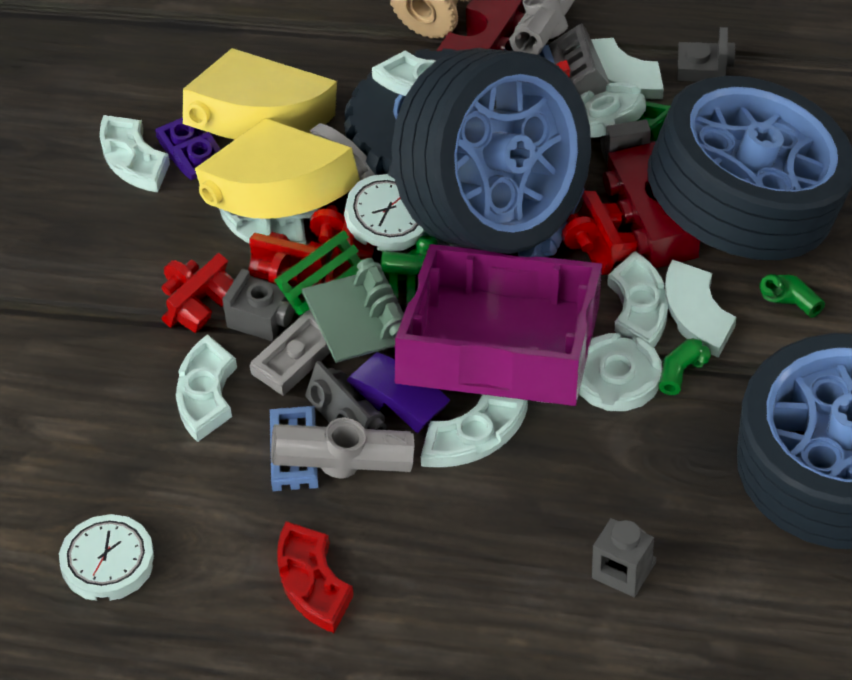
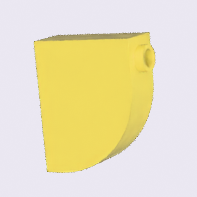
[183,48,337,140]
[195,118,360,219]

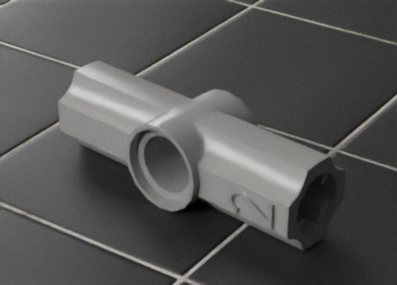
[509,0,575,55]
[271,418,415,479]

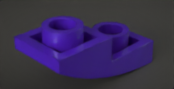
[156,117,221,181]
[347,352,450,434]

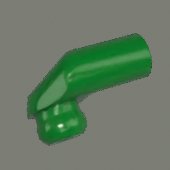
[381,235,439,276]
[759,274,825,318]
[659,338,711,395]

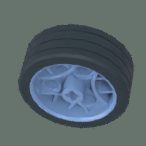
[392,48,591,254]
[648,76,852,260]
[737,333,852,549]

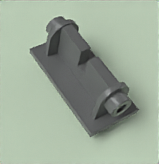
[305,361,387,430]

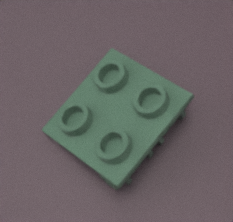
[302,258,404,363]

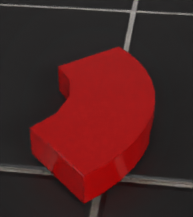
[277,521,354,633]

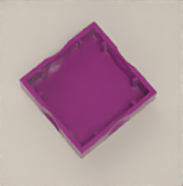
[395,244,602,406]

